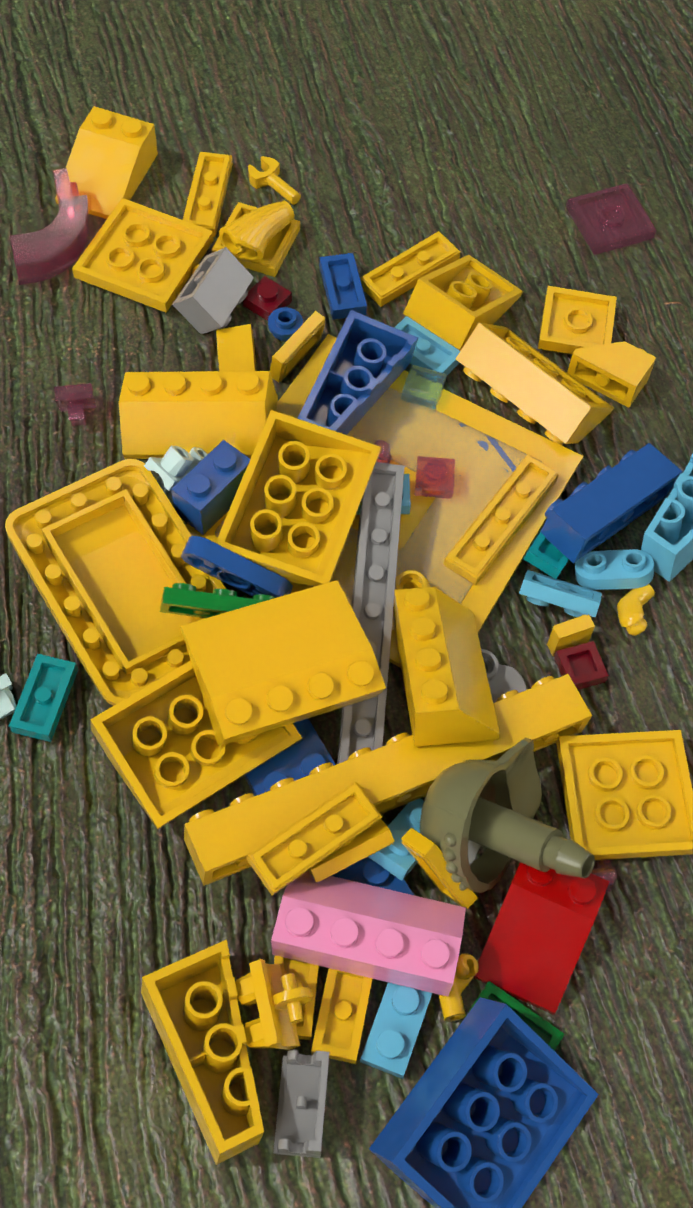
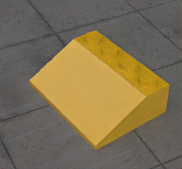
[215,410,381,586]
[180,580,386,746]
[90,660,302,829]

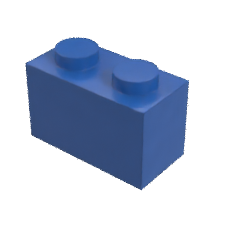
[171,440,250,535]

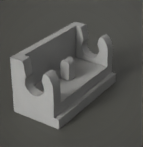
[273,1050,330,1158]

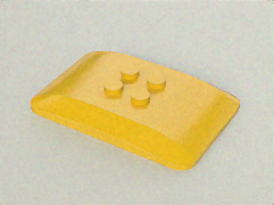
[5,459,226,706]

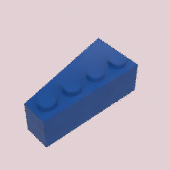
[297,310,418,435]

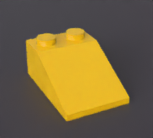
[55,106,158,219]
[403,255,523,351]

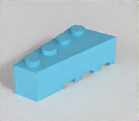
[641,454,693,582]

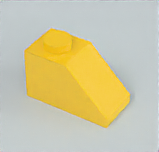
[567,341,656,408]

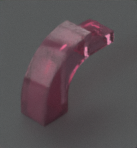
[10,168,90,285]

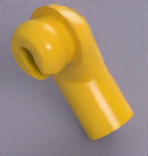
[617,584,655,636]
[438,953,479,1022]

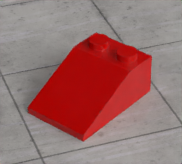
[473,862,610,1015]

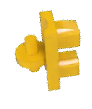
[235,959,313,1050]

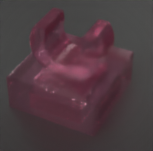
[54,383,97,426]

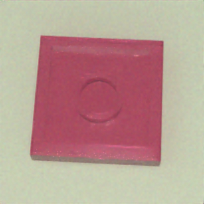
[566,183,657,255]

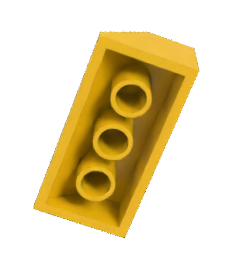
[456,323,614,445]
[119,371,278,459]
[394,587,500,747]

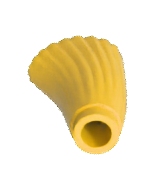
[219,200,294,262]

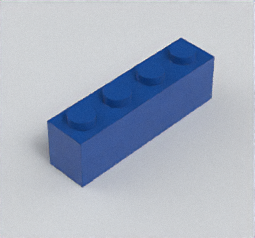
[541,443,683,563]

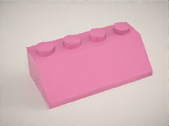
[271,871,466,997]

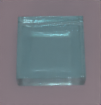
[401,364,447,410]

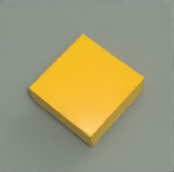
[547,614,595,656]

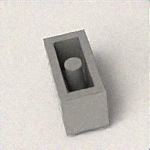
[172,247,254,334]

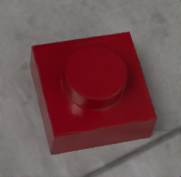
[243,276,292,321]
[554,641,609,690]

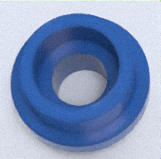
[268,307,303,341]

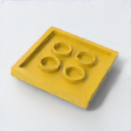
[72,198,214,313]
[556,730,693,860]

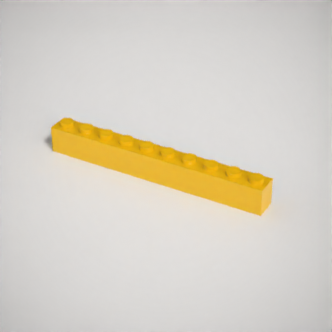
[184,674,592,886]

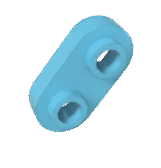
[575,549,654,590]

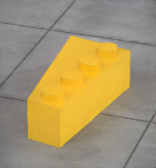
[141,939,264,1165]

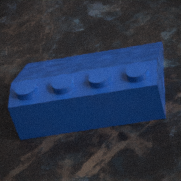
[369,997,599,1208]

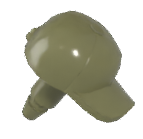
[419,738,595,893]

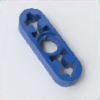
[181,536,293,598]

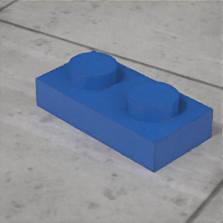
[319,253,367,320]

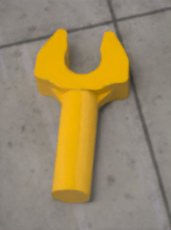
[248,156,301,205]

